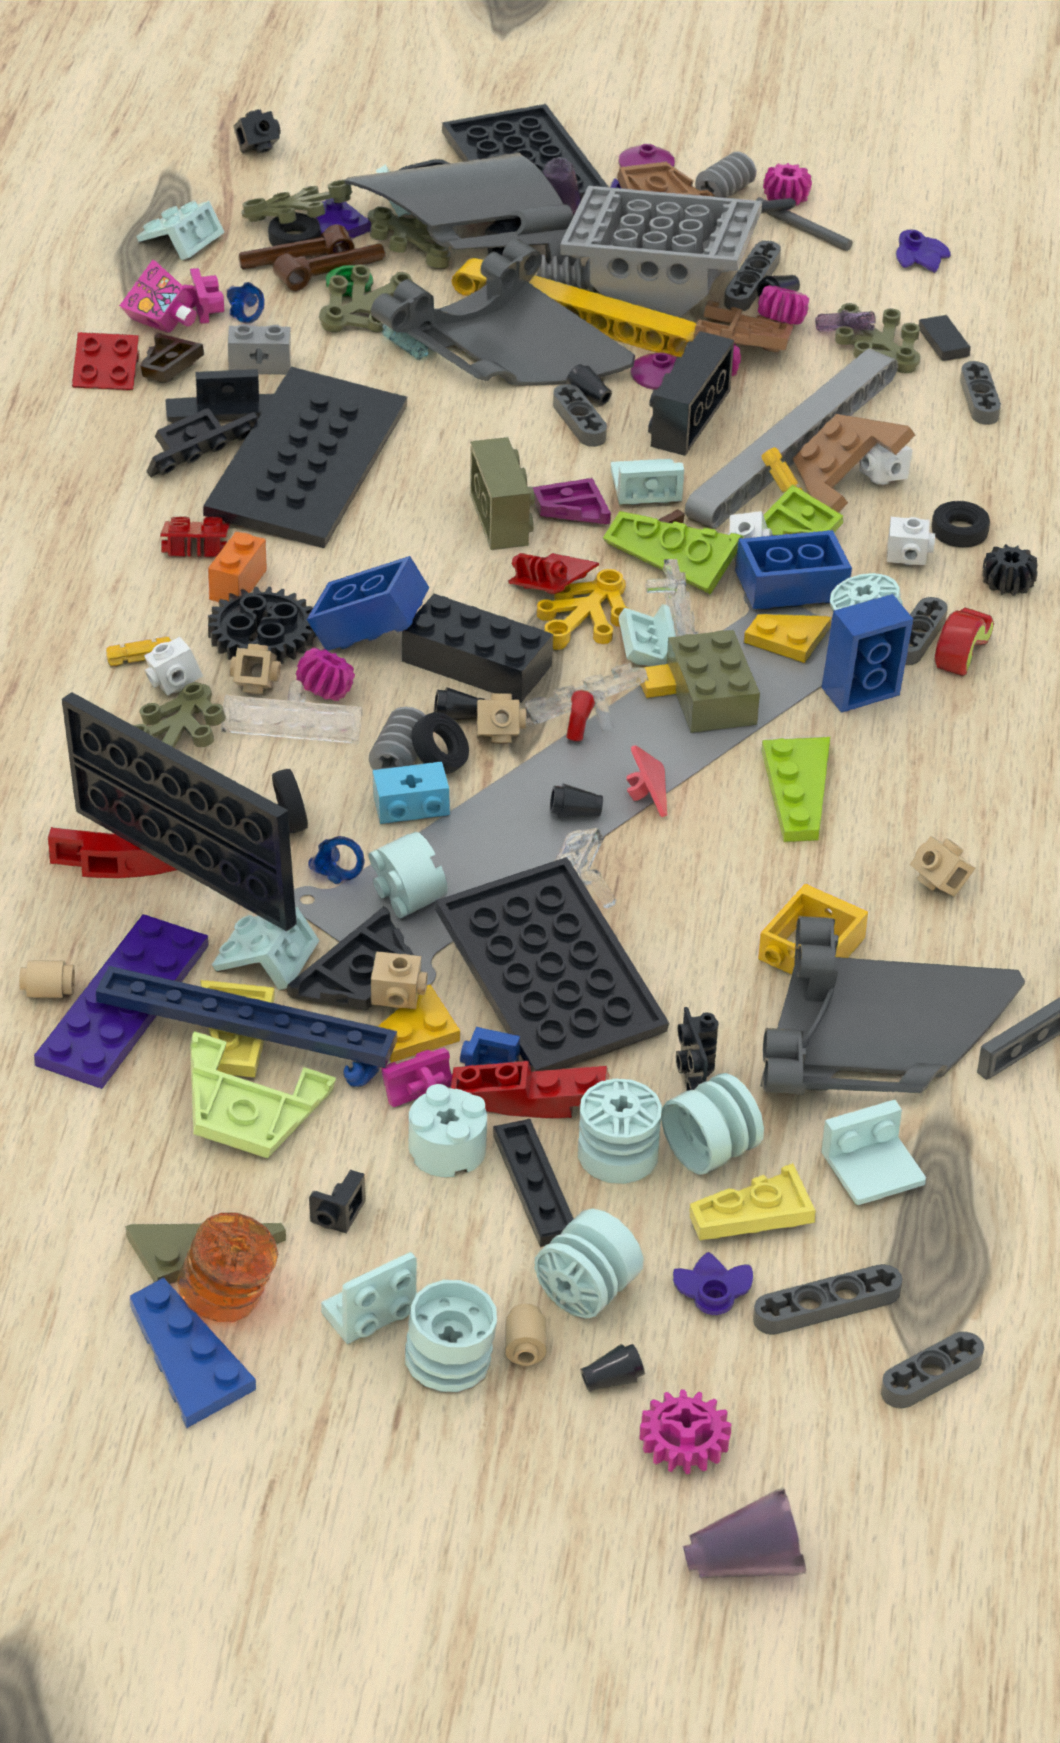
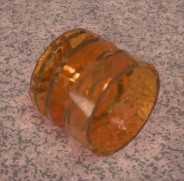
[177,1212,278,1322]

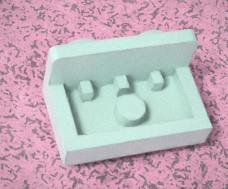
[618,604,676,666]

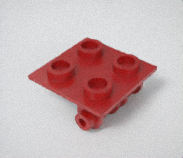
[72,332,140,390]
[160,516,230,557]
[508,553,599,594]

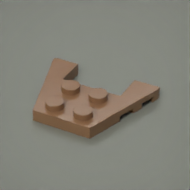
[617,162,715,197]
[693,300,794,352]
[792,414,915,513]

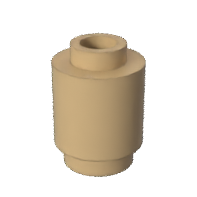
[19,960,75,998]
[505,1304,547,1366]

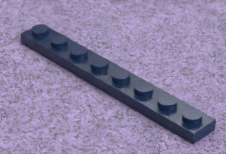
[96,966,397,1068]

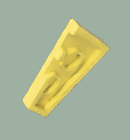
[200,980,275,1078]
[689,1163,815,1240]

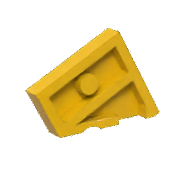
[744,614,832,663]
[377,984,460,1063]

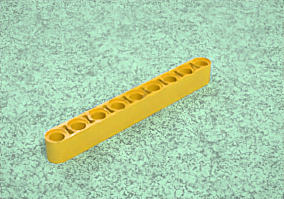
[451,258,697,357]

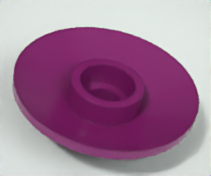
[619,144,675,167]
[630,353,678,390]

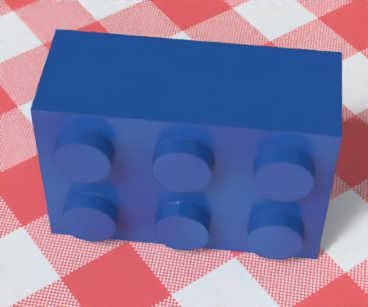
[735,530,852,609]
[307,556,429,651]
[821,594,913,713]

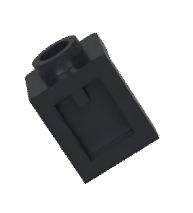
[309,1169,366,1234]

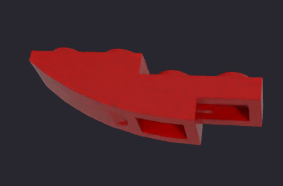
[48,827,177,878]
[451,1061,610,1119]

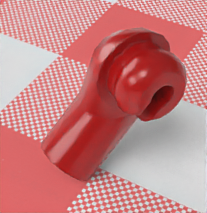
[566,690,595,741]

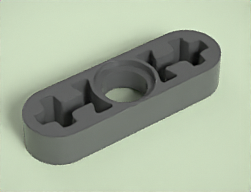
[960,361,1001,425]
[553,384,607,447]
[905,597,948,665]
[881,1332,984,1408]

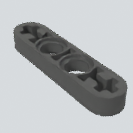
[724,240,781,311]
[753,1264,903,1335]

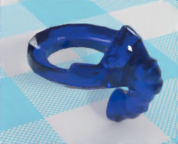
[226,282,265,324]
[308,836,365,884]

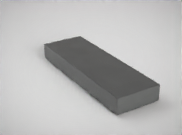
[977,997,1060,1080]

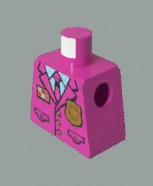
[119,260,197,333]

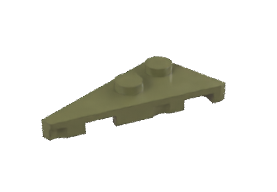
[126,1223,286,1284]

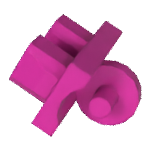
[182,268,224,324]
[381,1047,452,1107]

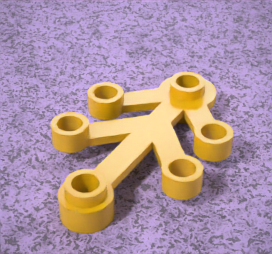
[537,569,629,650]

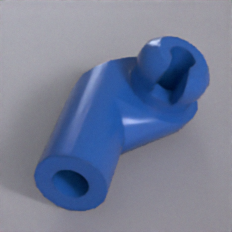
[343,1061,380,1087]

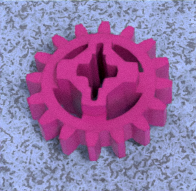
[639,1389,732,1474]

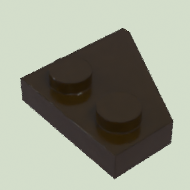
[140,333,205,383]

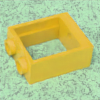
[758,884,868,975]

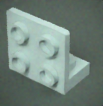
[136,201,224,260]
[610,459,684,505]
[212,907,320,990]
[821,1099,926,1205]
[321,1252,417,1344]

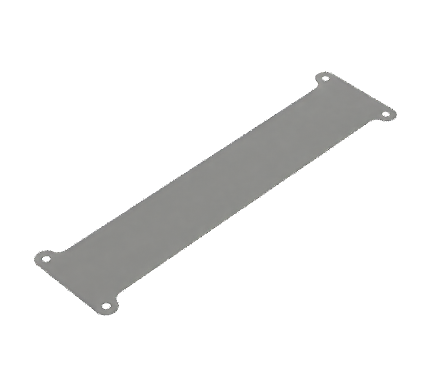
[294,593,831,985]

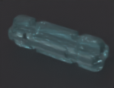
[382,324,429,360]

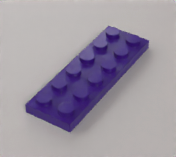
[34,914,209,1089]

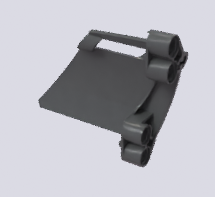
[344,152,581,266]
[371,238,635,386]
[760,916,1025,1095]

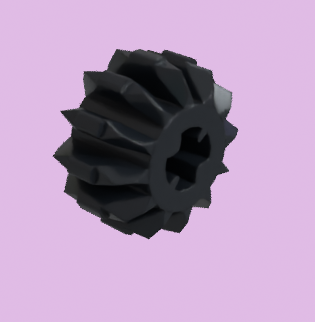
[982,544,1038,596]

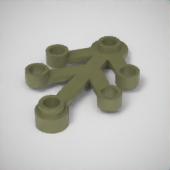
[241,179,353,224]
[367,206,451,268]
[319,264,413,332]
[835,303,921,373]
[134,682,226,748]

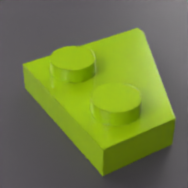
[763,485,843,536]

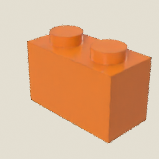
[208,531,267,602]

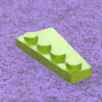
[603,511,743,594]
[761,737,830,842]

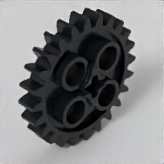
[208,587,317,664]

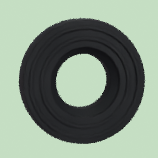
[268,213,321,246]
[931,501,990,547]
[412,712,469,774]
[272,769,308,833]

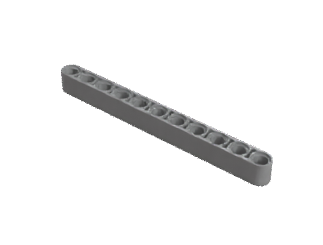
[685,349,898,529]

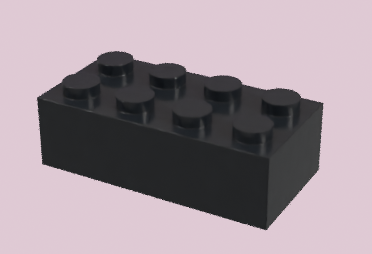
[648,331,734,456]
[402,594,553,703]

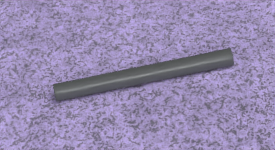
[756,197,853,251]

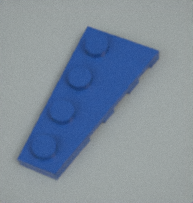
[129,1278,256,1429]

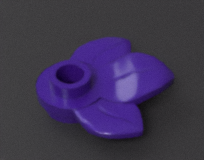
[896,229,951,272]
[673,1252,753,1315]

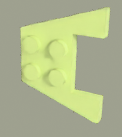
[190,1031,336,1158]

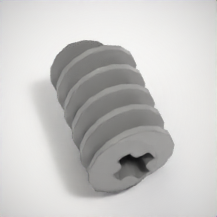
[695,152,757,198]
[537,255,597,293]
[369,707,425,770]

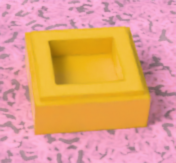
[637,664,676,698]

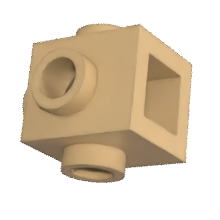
[230,644,281,694]
[477,694,526,744]
[909,836,976,897]
[371,952,428,1009]

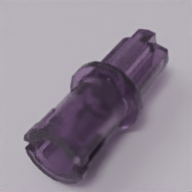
[815,310,876,332]

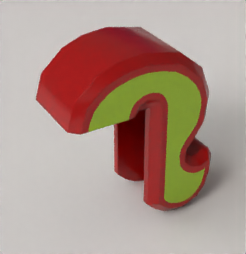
[934,607,994,676]

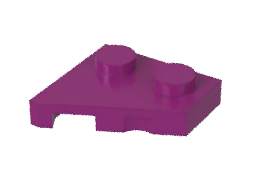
[532,478,611,524]

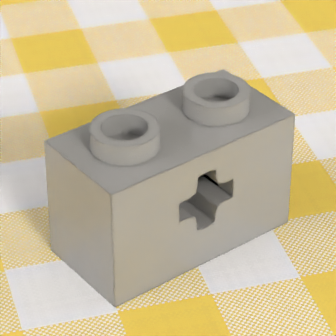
[228,324,291,375]

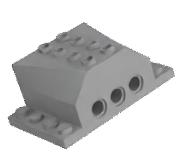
[560,186,762,318]

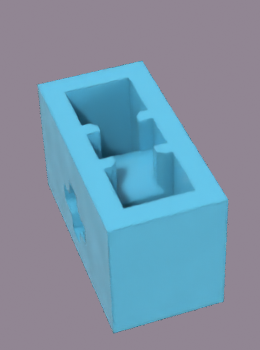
[372,762,450,824]

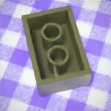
[470,437,535,550]
[666,630,760,733]

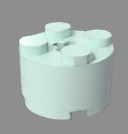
[368,832,448,918]
[408,1084,487,1177]

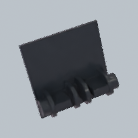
[676,1007,719,1091]

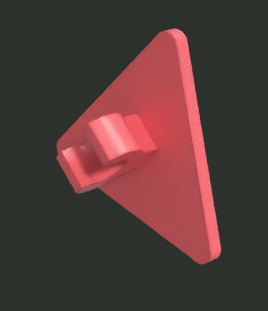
[627,745,667,817]

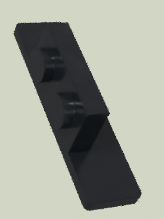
[165,369,273,422]
[146,408,258,477]

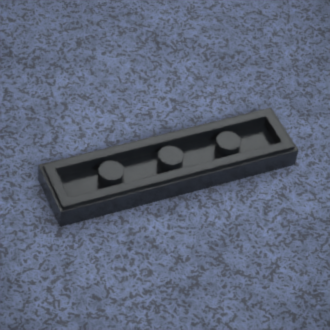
[493,1119,574,1247]

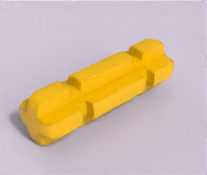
[761,447,803,493]
[106,636,171,666]

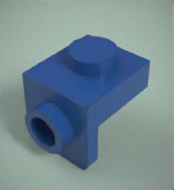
[460,1027,520,1066]

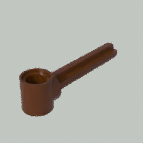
[238,224,355,269]
[273,243,386,291]

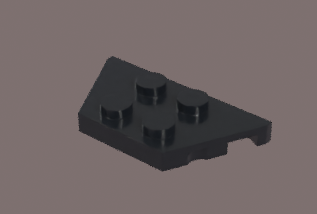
[287,906,414,1011]

